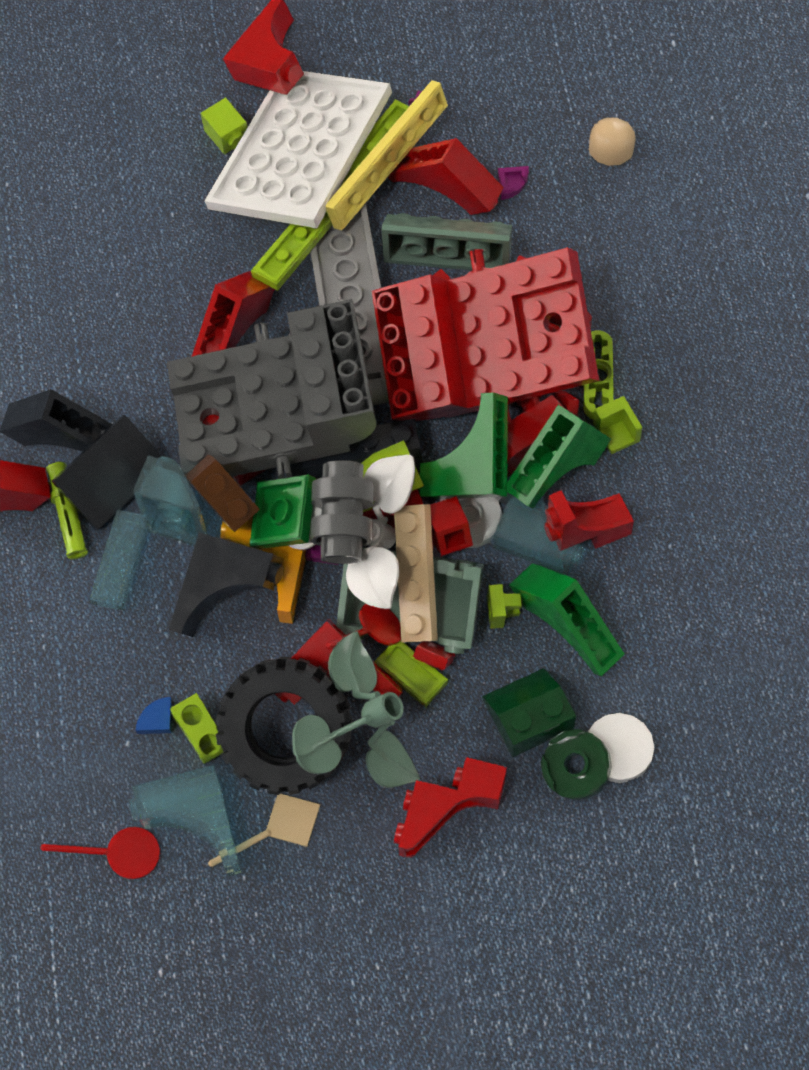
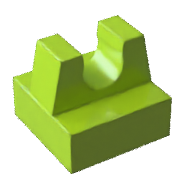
[486,584,522,629]

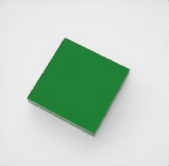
[250,474,316,549]

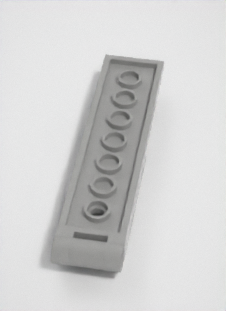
[311,203,389,405]

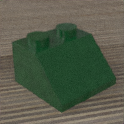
[482,668,576,758]

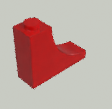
[223,0,304,95]
[388,138,504,215]
[191,271,275,357]
[0,460,51,511]
[275,618,403,705]

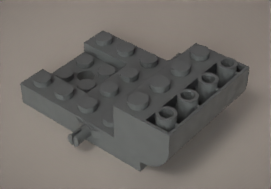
[167,299,377,486]

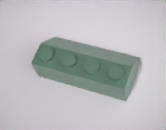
[382,213,512,270]

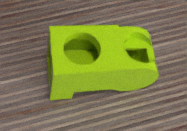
[170,693,223,764]

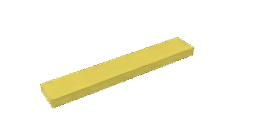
[325,80,448,231]

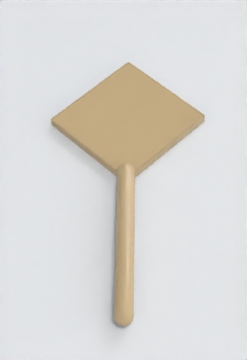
[208,794,320,867]

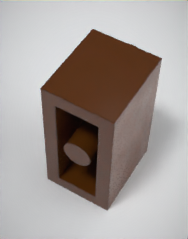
[184,454,260,532]

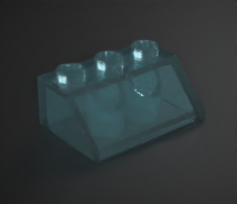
[133,455,208,546]

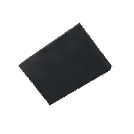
[51,415,168,530]

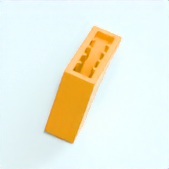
[220,516,307,624]

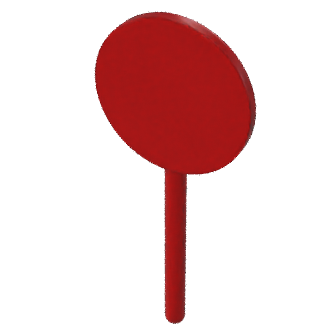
[326,603,401,650]
[40,827,160,879]

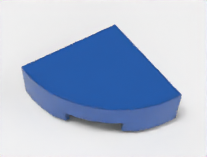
[136,697,172,734]

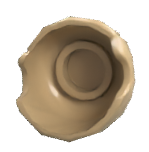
[589,118,636,166]

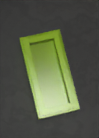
[374,640,448,708]

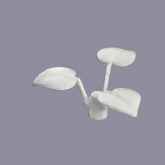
[288,454,415,609]

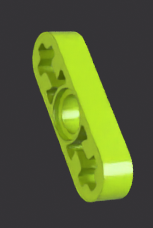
[583,330,614,420]

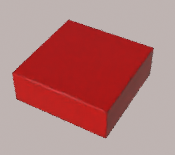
[413,641,456,670]

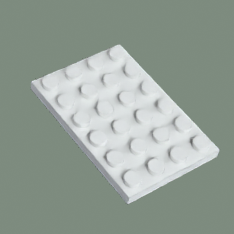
[205,71,392,228]

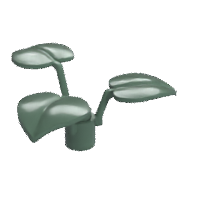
[292,631,420,788]

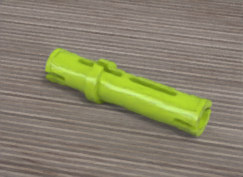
[46,462,88,559]

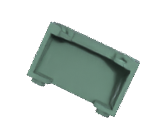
[336,547,484,654]

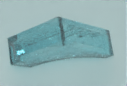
[493,495,584,575]
[129,765,242,877]

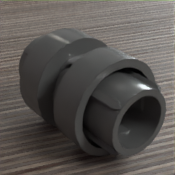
[310,461,374,564]

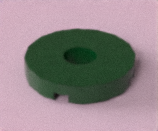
[541,729,612,800]

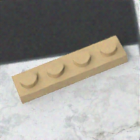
[394,504,438,642]

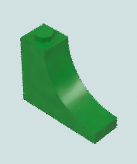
[419,392,508,499]
[507,405,611,509]
[509,563,624,676]

